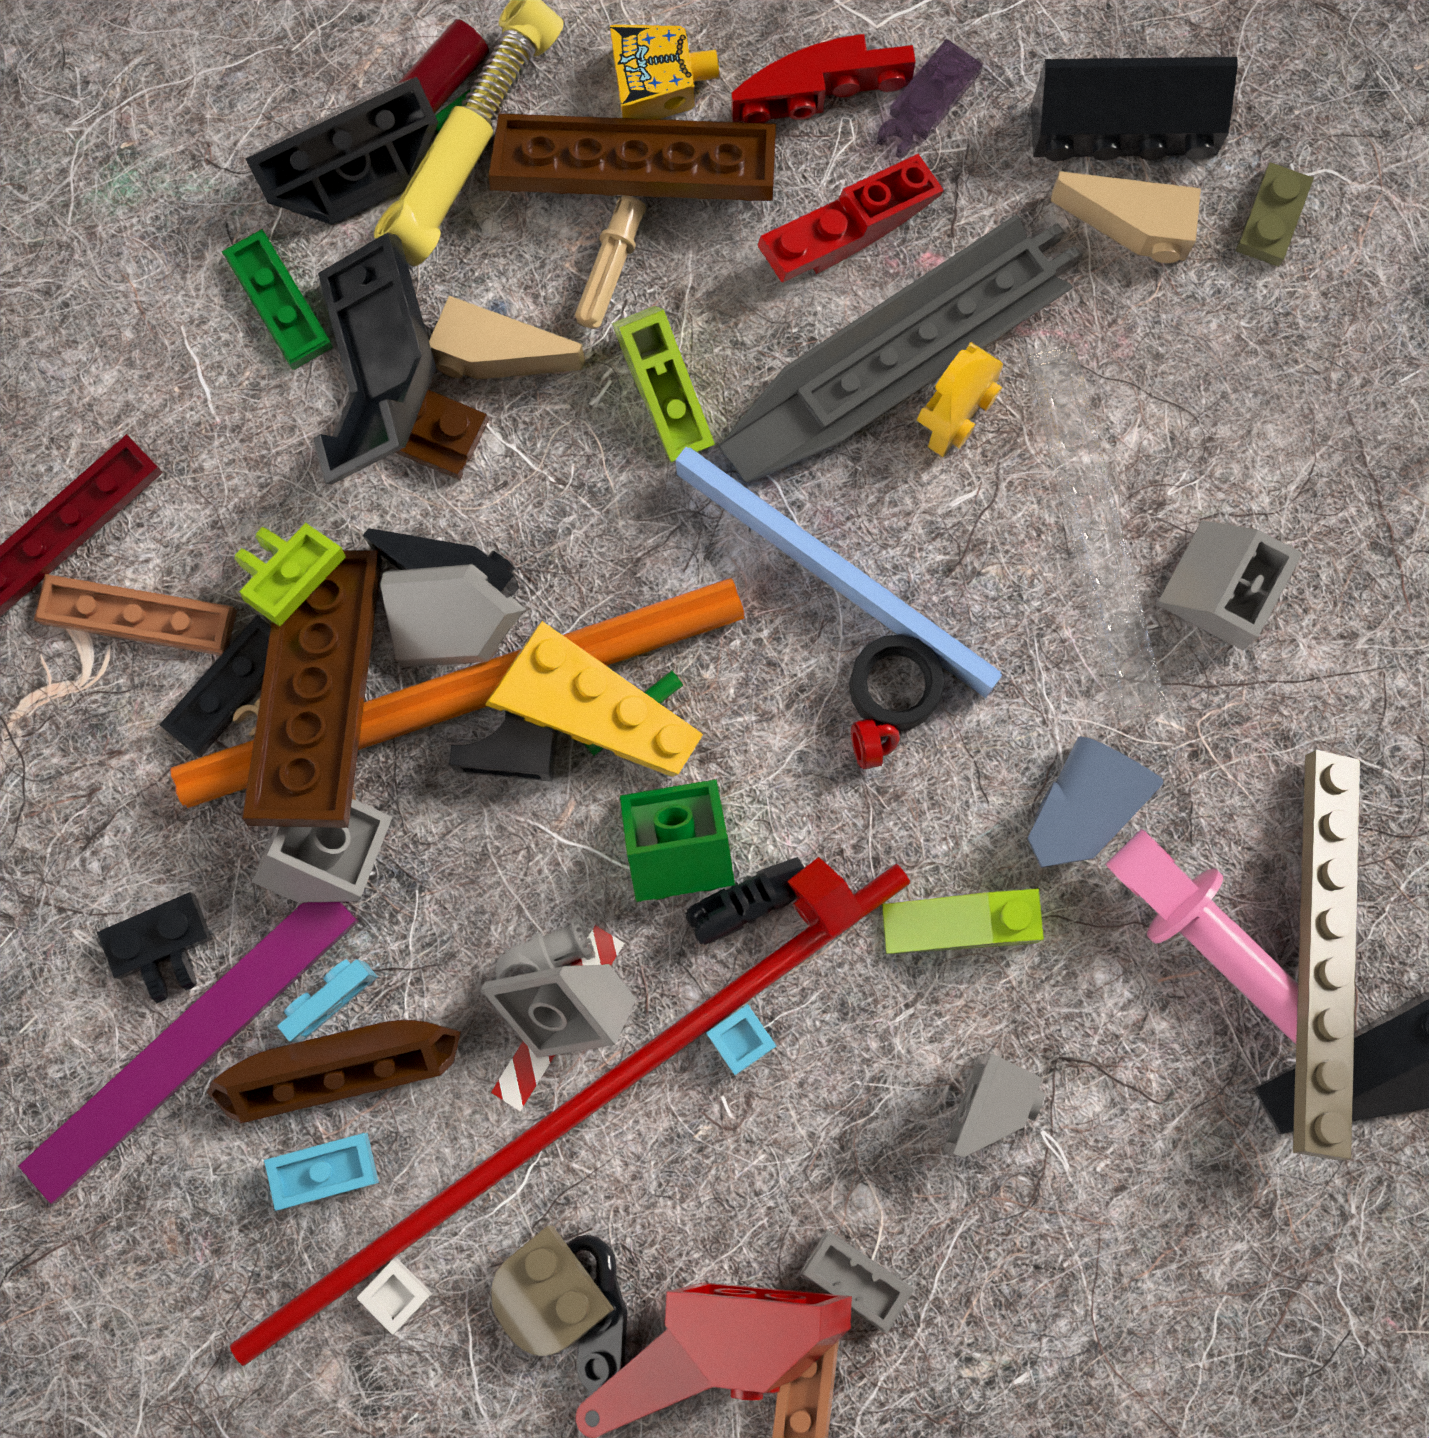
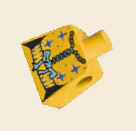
[610,25,719,119]

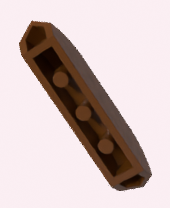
[207,1020,461,1123]

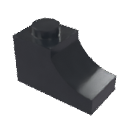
[449,711,558,782]

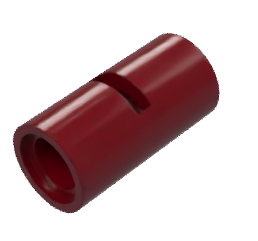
[397,19,490,114]

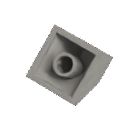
[251,799,392,902]
[481,964,636,1058]
[942,1054,1045,1158]

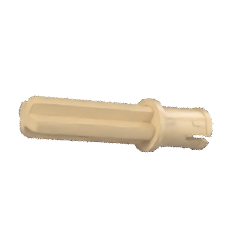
[575,196,646,329]

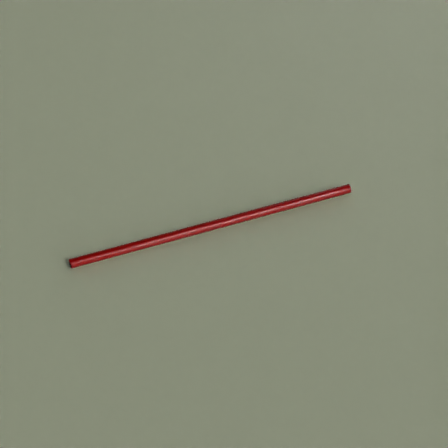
[230,863,911,1366]

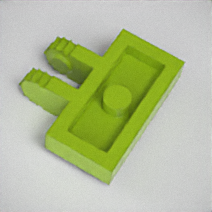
[234,522,346,627]

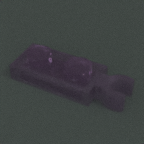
[877,39,983,159]

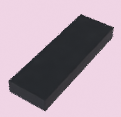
[159,615,271,758]

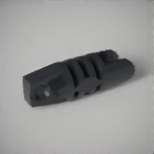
[685,857,805,945]

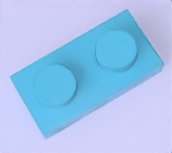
[277,959,378,1043]
[264,1132,379,1211]

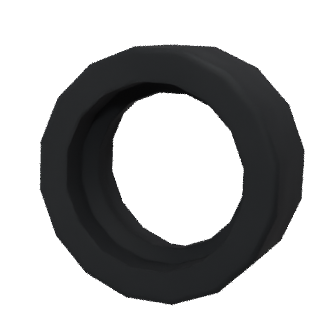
[849,634,945,731]

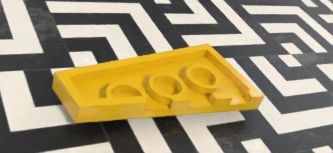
[485,621,703,777]

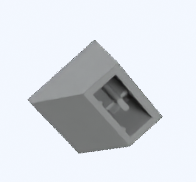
[1156,520,1303,651]

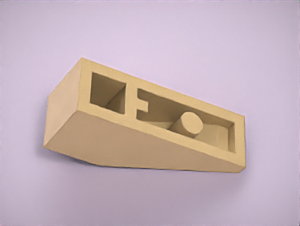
[1051,171,1201,263]
[429,296,585,380]

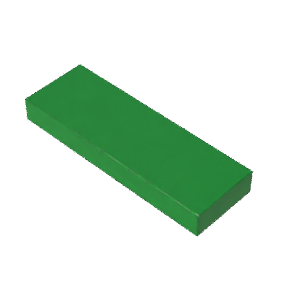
[221,229,334,370]

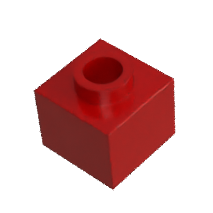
[788,857,863,937]

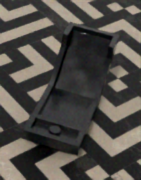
[313,232,436,485]

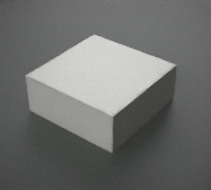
[357,1258,432,1335]

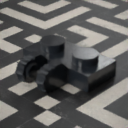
[97,892,212,1004]

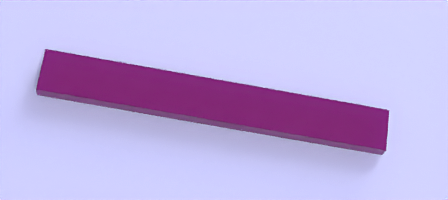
[18,902,359,1204]

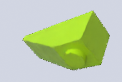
[611,306,715,463]
[882,889,1044,954]

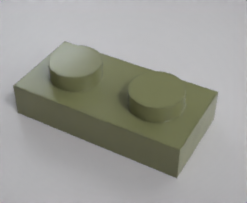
[1235,162,1314,267]

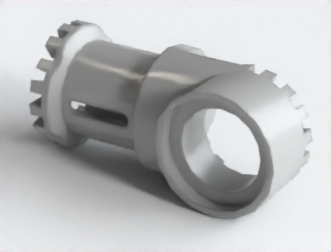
[495,917,596,980]

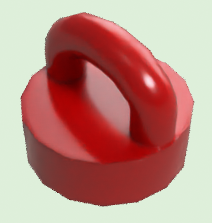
[851,718,900,770]

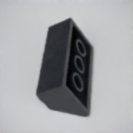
[1031,57,1238,161]

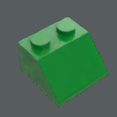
[620,779,735,902]

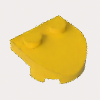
[916,342,1003,457]

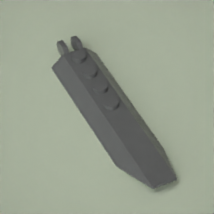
[719,214,1083,485]

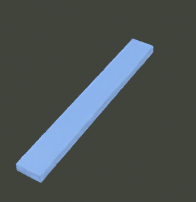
[676,447,1002,698]

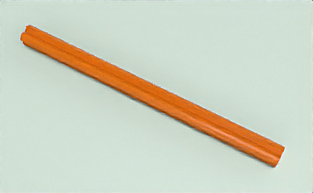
[171,578,745,808]

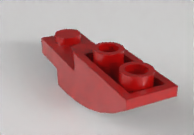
[731,34,916,123]
[757,153,944,283]

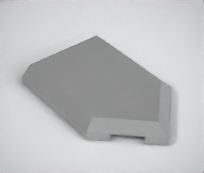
[380,564,525,667]

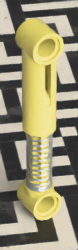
[374,0,564,267]

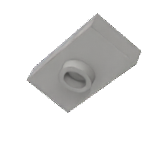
[799,1229,915,1335]

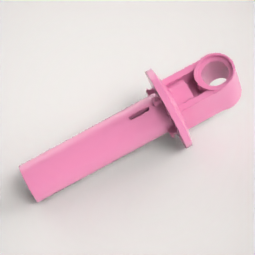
[1105,829,1298,1044]

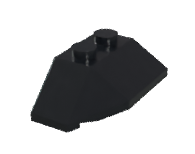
[245,77,438,225]

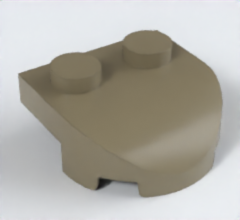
[491,1225,615,1356]

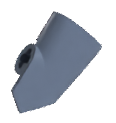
[1027,736,1164,868]

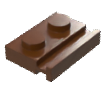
[395,390,489,480]

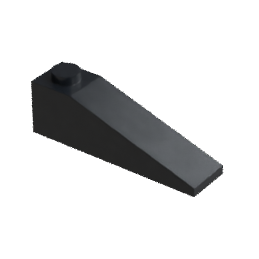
[1252,992,1429,1134]

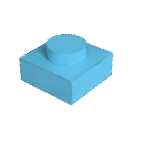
[706,1004,776,1075]

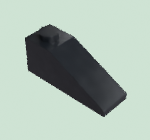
[363,528,519,598]

